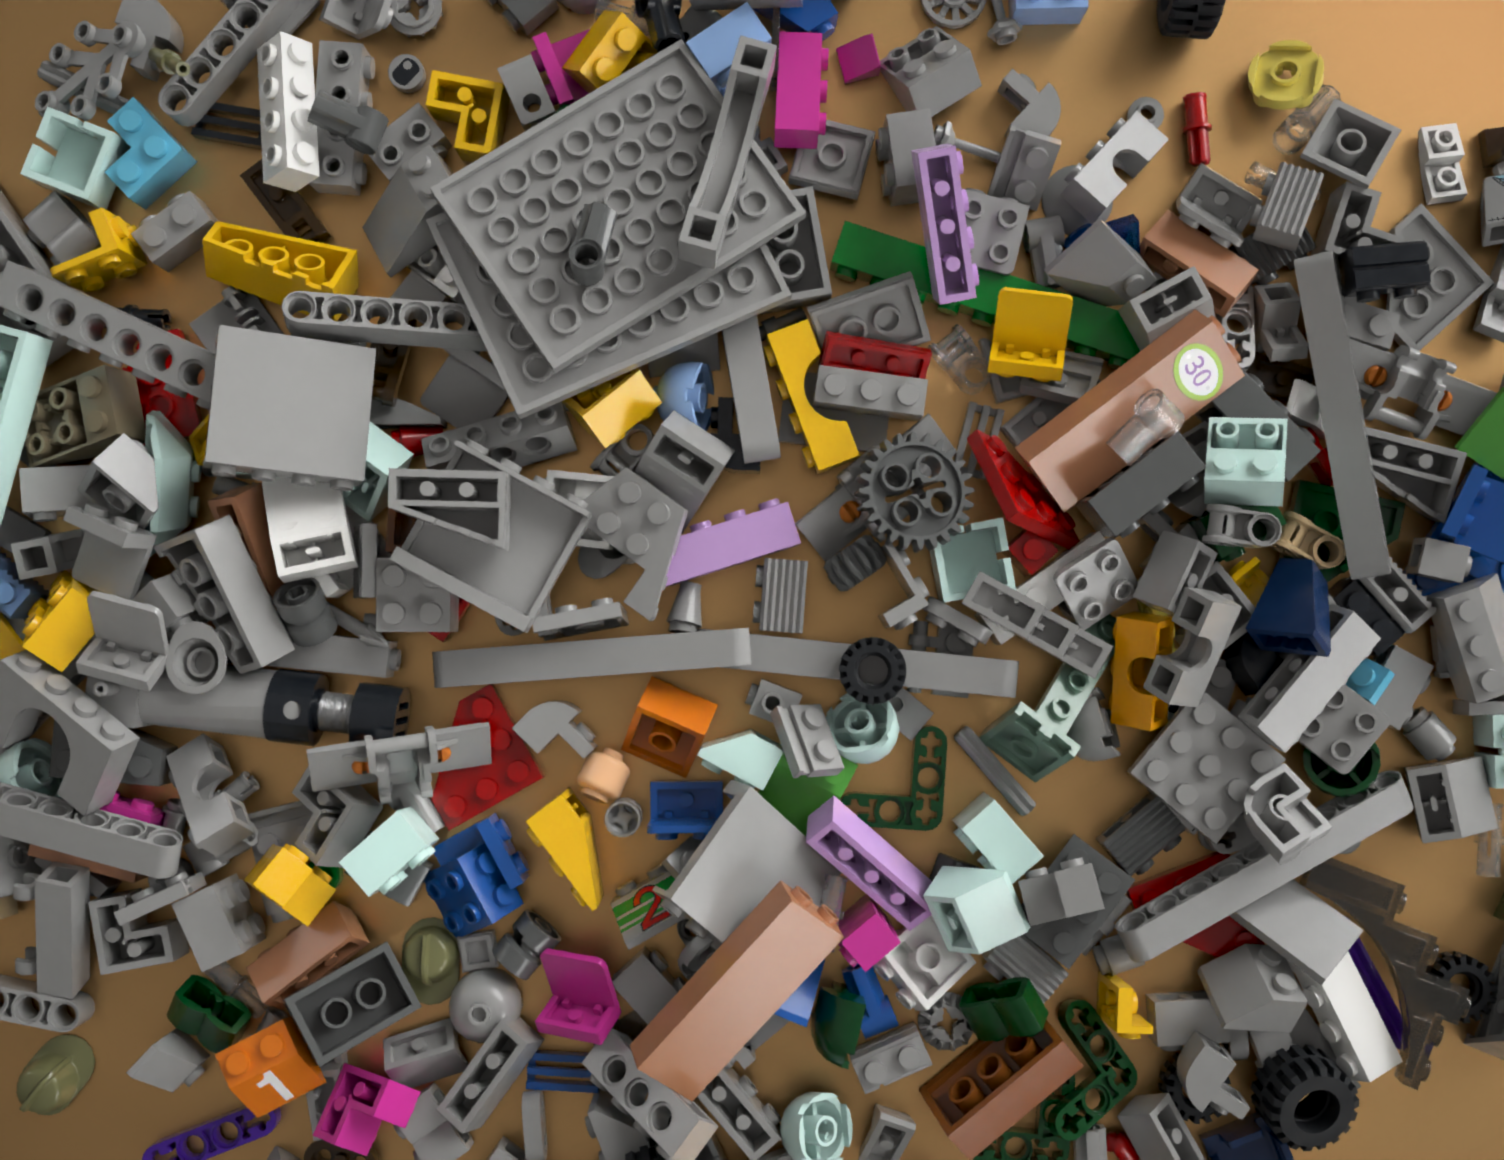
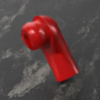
[1106,1131,1139,1160]

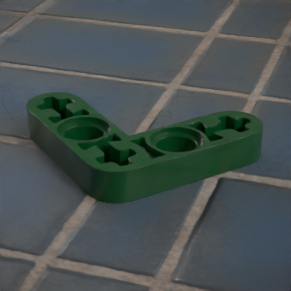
[840,725,947,831]
[1047,999,1138,1141]
[972,1074,1075,1160]

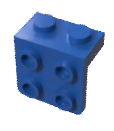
[647,780,723,840]
[434,813,530,890]
[425,842,524,938]

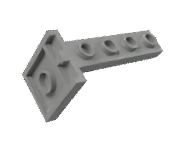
[532,594,629,641]

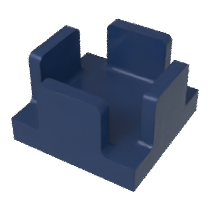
[1198,1112,1294,1160]

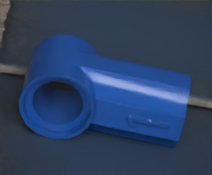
[842,964,899,1039]

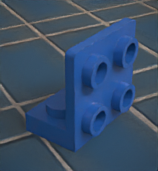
[1438,465,1504,564]

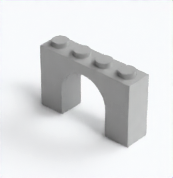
[0,650,140,817]

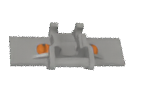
[1350,338,1497,440]
[795,414,958,562]
[306,722,492,805]

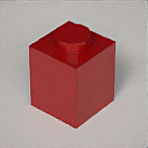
[1002,529,1059,577]

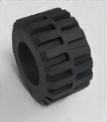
[1157,0,1226,39]
[1251,1044,1359,1151]

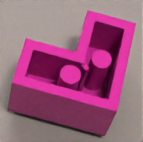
[313,1063,420,1156]

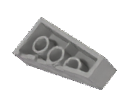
[153,514,295,674]

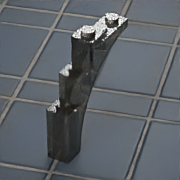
[1299,858,1471,1090]

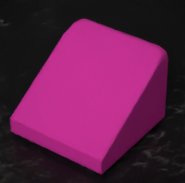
[836,33,881,84]

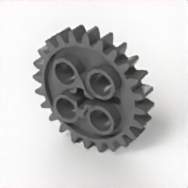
[854,432,975,553]

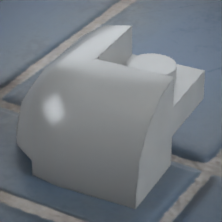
[1244,763,1333,865]

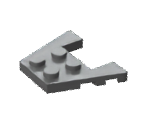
[579,467,688,621]

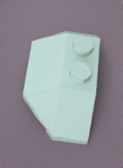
[145,410,202,557]

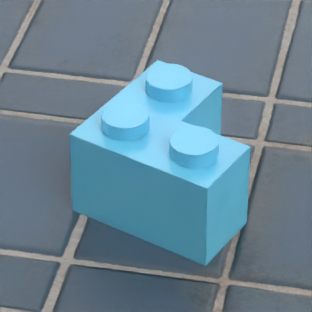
[105,97,197,210]

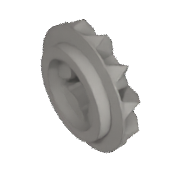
[390,0,443,37]
[918,992,974,1051]

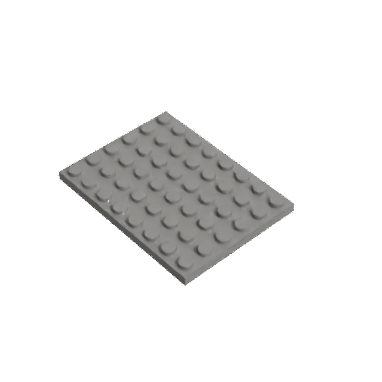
[430,39,806,374]
[426,212,792,420]

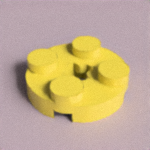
[1248,40,1324,110]

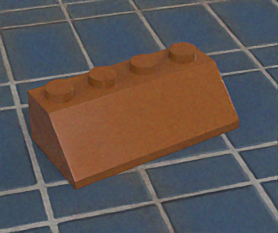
[919,1019,1084,1160]

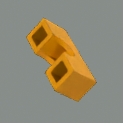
[1108,611,1174,731]

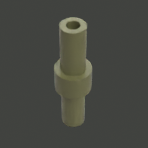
[148,47,190,77]

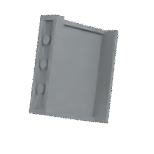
[203,324,376,491]
[390,439,592,633]
[652,780,841,951]

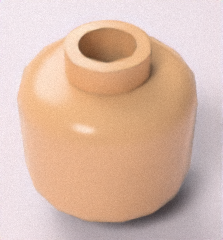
[577,748,630,804]

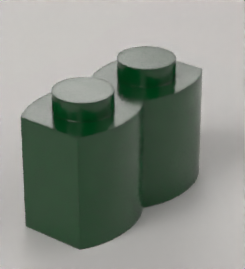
[167,975,252,1053]
[959,977,1049,1042]

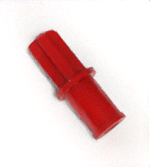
[1183,92,1212,167]

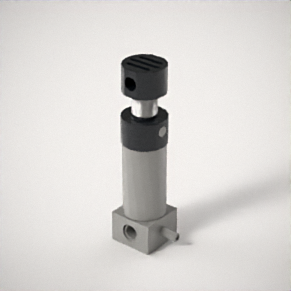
[85,664,411,747]

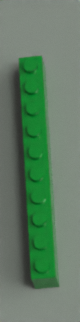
[830,221,1140,370]

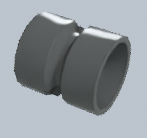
[273,578,338,647]
[492,909,561,980]

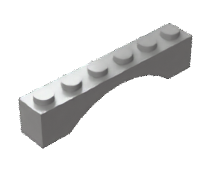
[678,35,777,269]

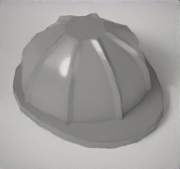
[165,621,229,694]

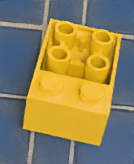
[562,10,657,93]
[22,570,100,672]
[525,787,604,912]

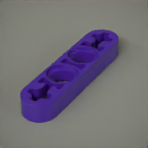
[142,1106,282,1160]

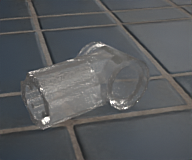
[1272,84,1341,155]
[1106,389,1185,466]

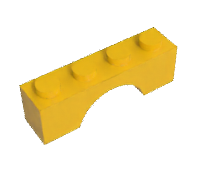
[762,319,860,474]

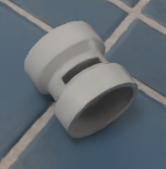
[605,797,643,837]

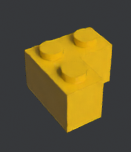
[425,70,510,162]
[562,368,662,448]
[244,843,336,927]

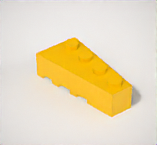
[202,221,359,321]

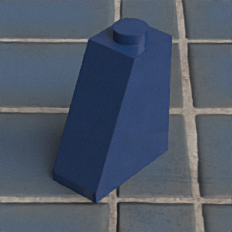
[1245,558,1331,657]

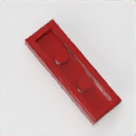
[818,331,932,379]

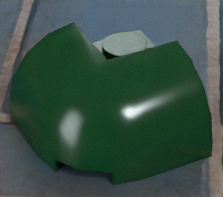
[810,981,866,1069]

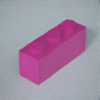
[774,31,829,149]
[836,894,901,972]

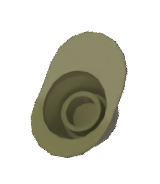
[402,917,460,1005]
[16,1034,95,1115]

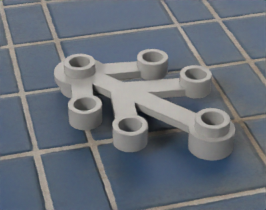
[35,21,146,121]

